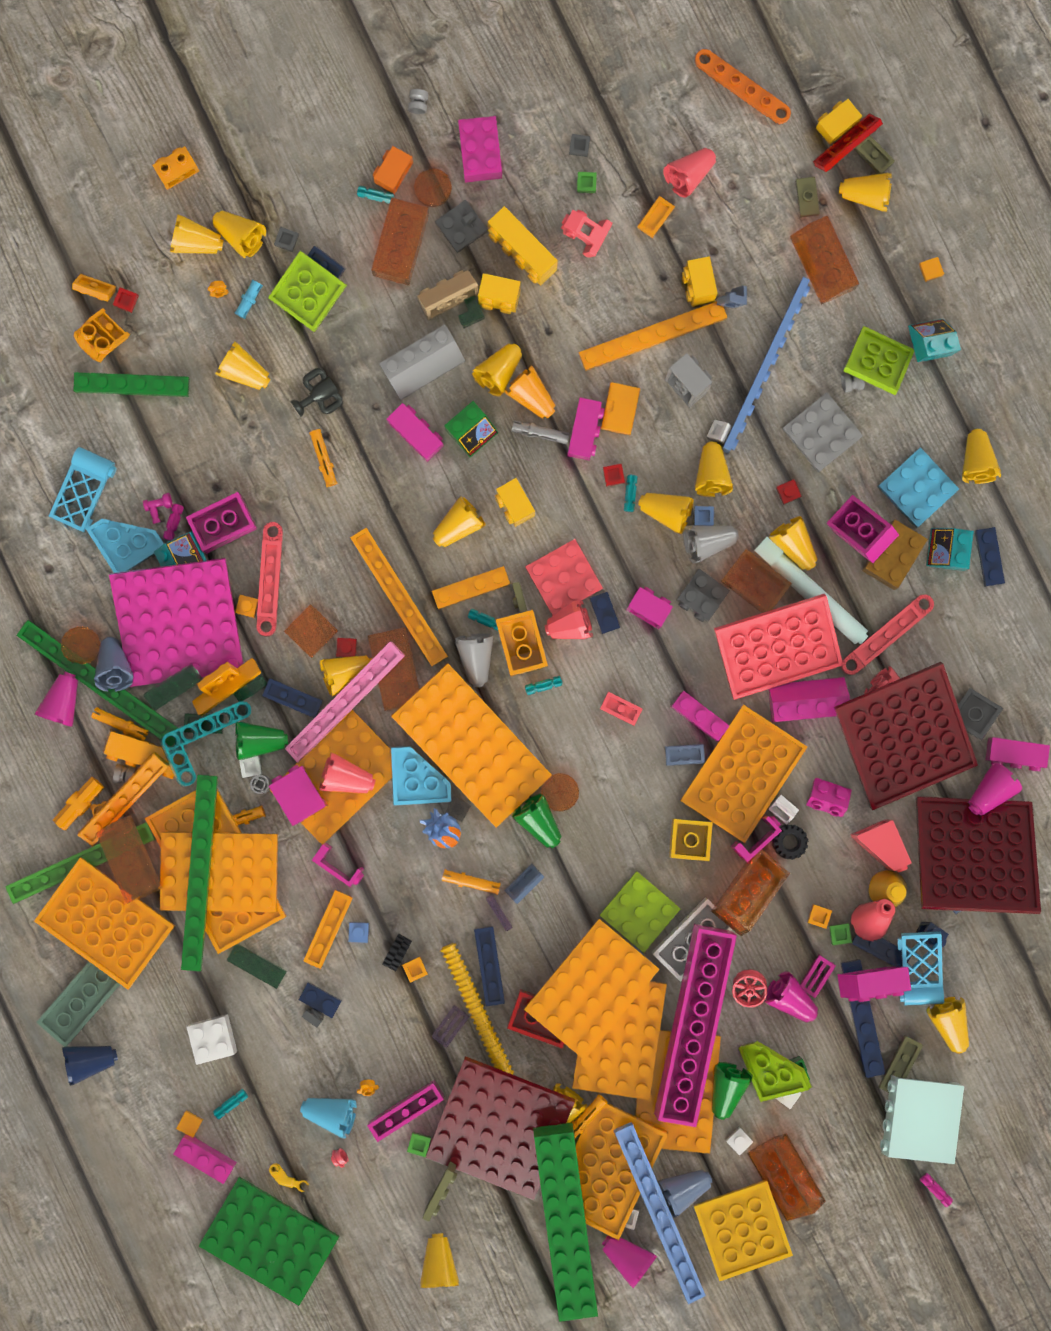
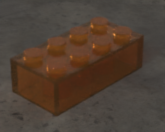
[371,198,429,285]
[368,627,420,712]
[711,849,790,936]

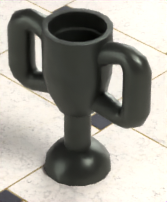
[290,368,343,417]

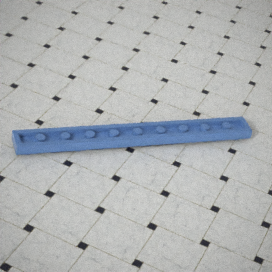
[722,277,811,454]
[614,1122,706,1304]

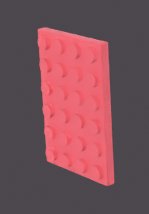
[714,594,843,700]

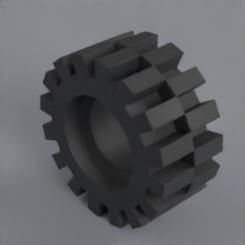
[772,824,809,860]
[382,934,412,972]

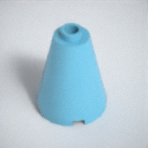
[300,1098,357,1139]

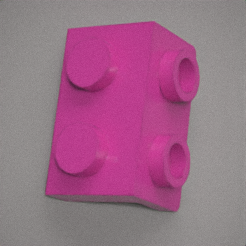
[806,777,852,817]

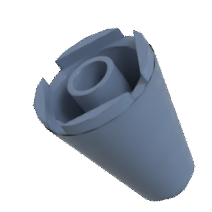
[94,637,134,692]
[657,1170,712,1218]

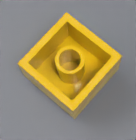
[682,256,718,307]
[478,273,521,314]
[495,478,535,527]
[669,819,713,861]

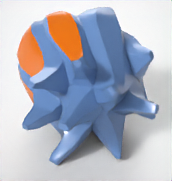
[420,808,461,848]

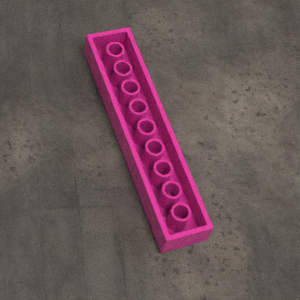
[654,924,737,1127]

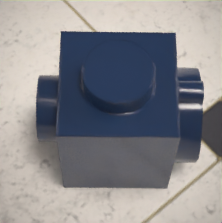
[914,922,949,951]

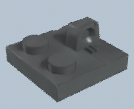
[435,199,488,253]
[958,688,1003,741]

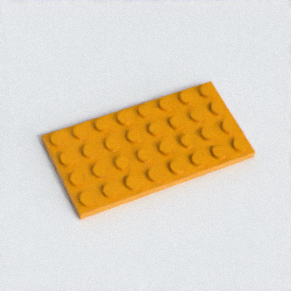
[391,663,552,828]
[145,788,287,954]

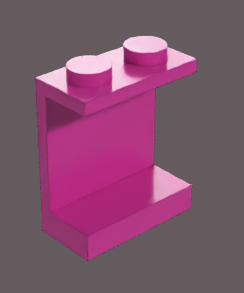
[269,765,328,826]
[730,815,782,862]
[312,843,364,887]

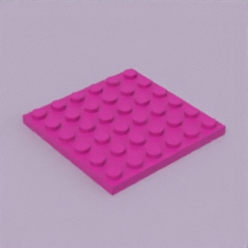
[109,558,244,687]

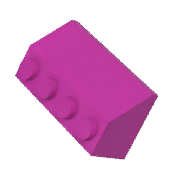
[768,677,850,722]

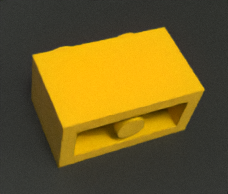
[816,99,862,145]

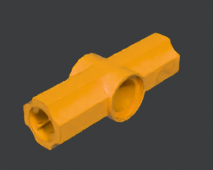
[53,776,105,831]

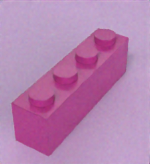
[367,1080,445,1142]

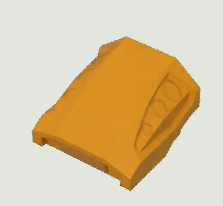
[74,308,130,363]

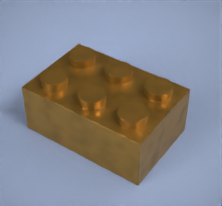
[861,520,928,590]

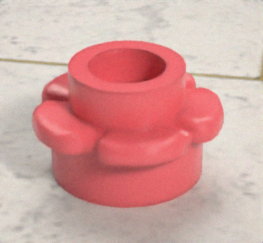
[331,1148,349,1168]

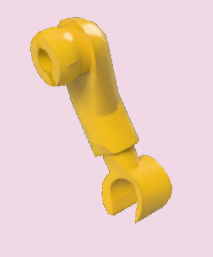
[269,1163,309,1192]

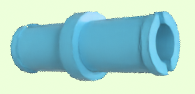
[234,280,263,319]

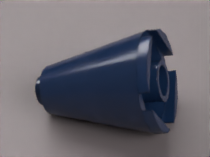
[62,1046,118,1086]

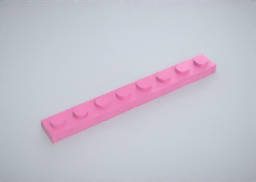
[285,642,405,762]

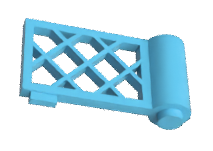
[49,447,117,532]
[897,931,944,1006]

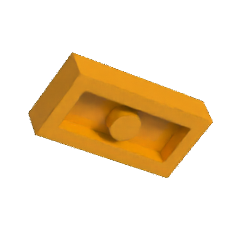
[72,274,116,302]

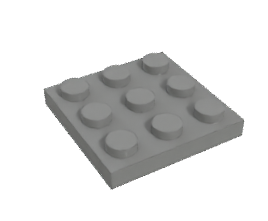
[782,393,863,473]

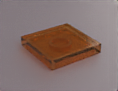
[284,604,338,658]

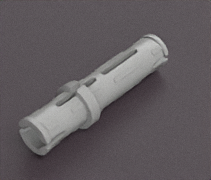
[511,420,569,445]

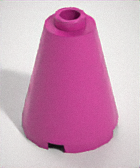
[34,672,78,727]
[968,763,1022,815]
[765,971,818,1023]
[602,1235,657,1288]

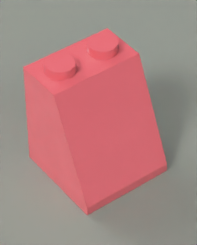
[851,819,912,873]

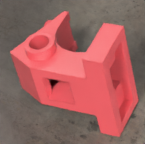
[561,210,613,258]

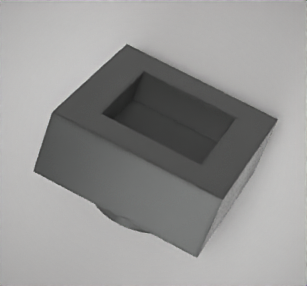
[569,134,590,157]
[274,227,299,252]
[301,1008,323,1028]

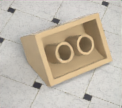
[417,270,479,320]

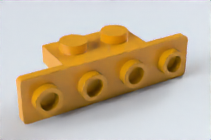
[192,658,261,716]

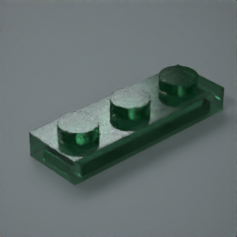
[144,664,203,711]
[226,944,287,989]

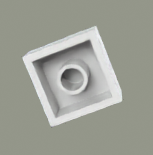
[187,1014,237,1065]

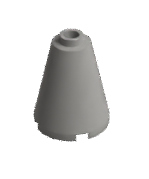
[683,525,739,563]
[455,634,494,687]

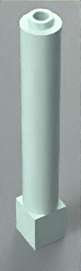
[752,537,868,644]

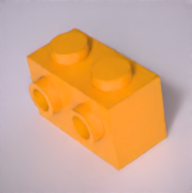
[152,146,199,190]

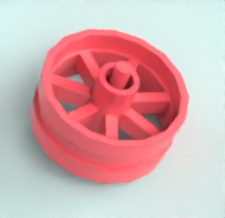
[732,969,767,1008]

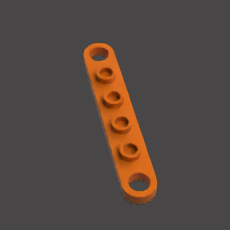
[695,49,791,124]

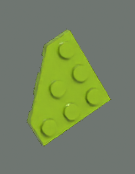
[738,1041,812,1102]

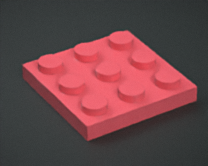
[525,539,603,616]

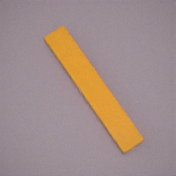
[77,752,169,847]

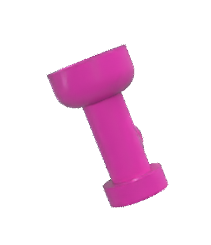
[143,493,173,524]

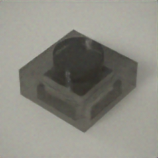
[445,796,471,822]

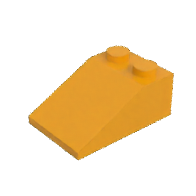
[496,610,548,677]

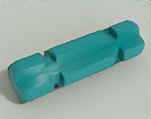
[357,186,394,204]
[624,474,638,512]
[468,609,498,631]
[525,676,563,695]
[213,1089,248,1119]

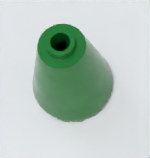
[235,722,288,760]
[511,793,562,848]
[712,1062,753,1120]

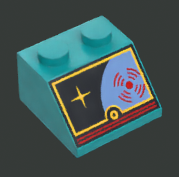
[908,319,961,362]
[926,528,974,571]
[154,531,207,567]

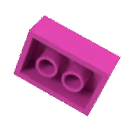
[458,116,502,183]
[186,492,257,554]
[827,495,899,563]
[837,966,911,1002]

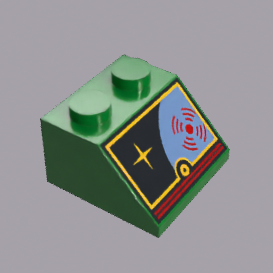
[444,401,498,458]

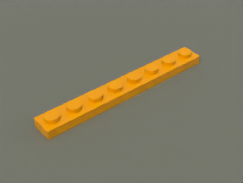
[579,301,727,371]
[350,528,448,667]

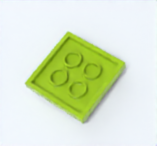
[268,251,347,332]
[843,326,914,395]
[599,871,681,953]

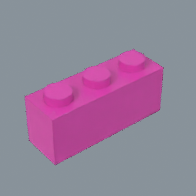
[568,397,605,461]
[386,403,444,462]
[670,691,729,741]
[985,737,1050,772]
[173,1134,237,1184]

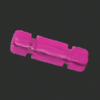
[163,504,184,541]
[920,1173,953,1207]

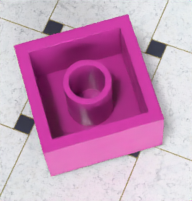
[626,587,673,629]

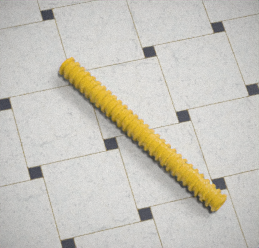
[440,943,514,1075]

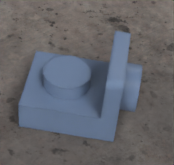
[717,286,747,308]

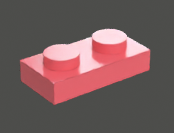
[600,692,642,726]

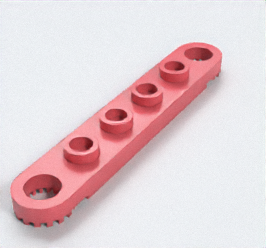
[256,522,283,637]
[841,594,934,675]

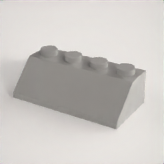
[379,324,465,400]

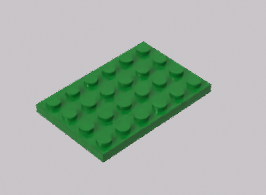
[199,1177,339,1306]

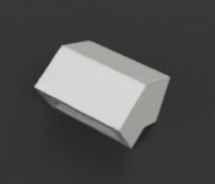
[769,794,799,825]

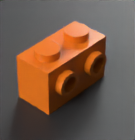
[373,146,413,195]

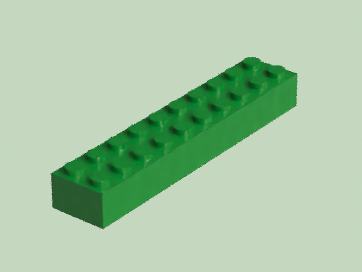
[533,1123,598,1322]

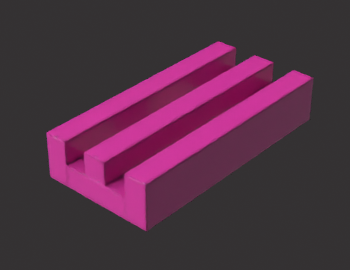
[800,954,836,998]

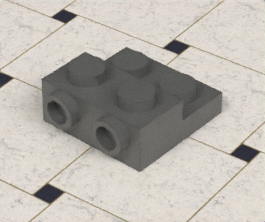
[677,569,730,622]

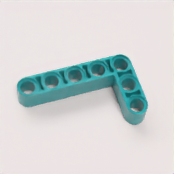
[160,701,251,786]

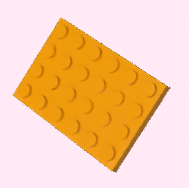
[680,704,807,843]
[269,710,392,844]
[160,832,278,912]
[34,857,176,990]
[524,918,660,1060]
[572,981,667,1100]
[635,1030,721,1154]
[576,1103,668,1240]

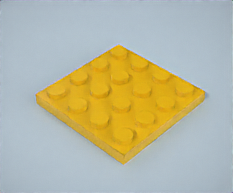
[693,1180,793,1281]

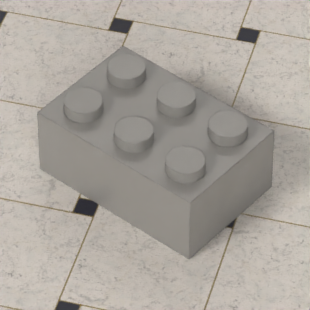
[665,353,712,408]

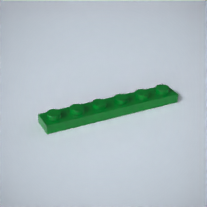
[73,372,190,397]

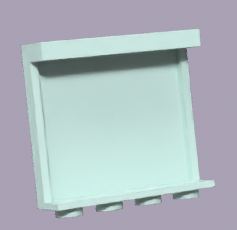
[880,1075,964,1164]

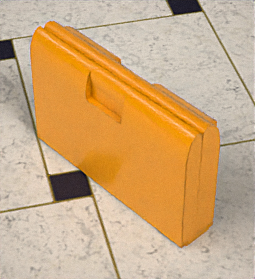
[601,382,640,435]

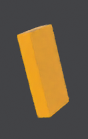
[637,196,675,238]

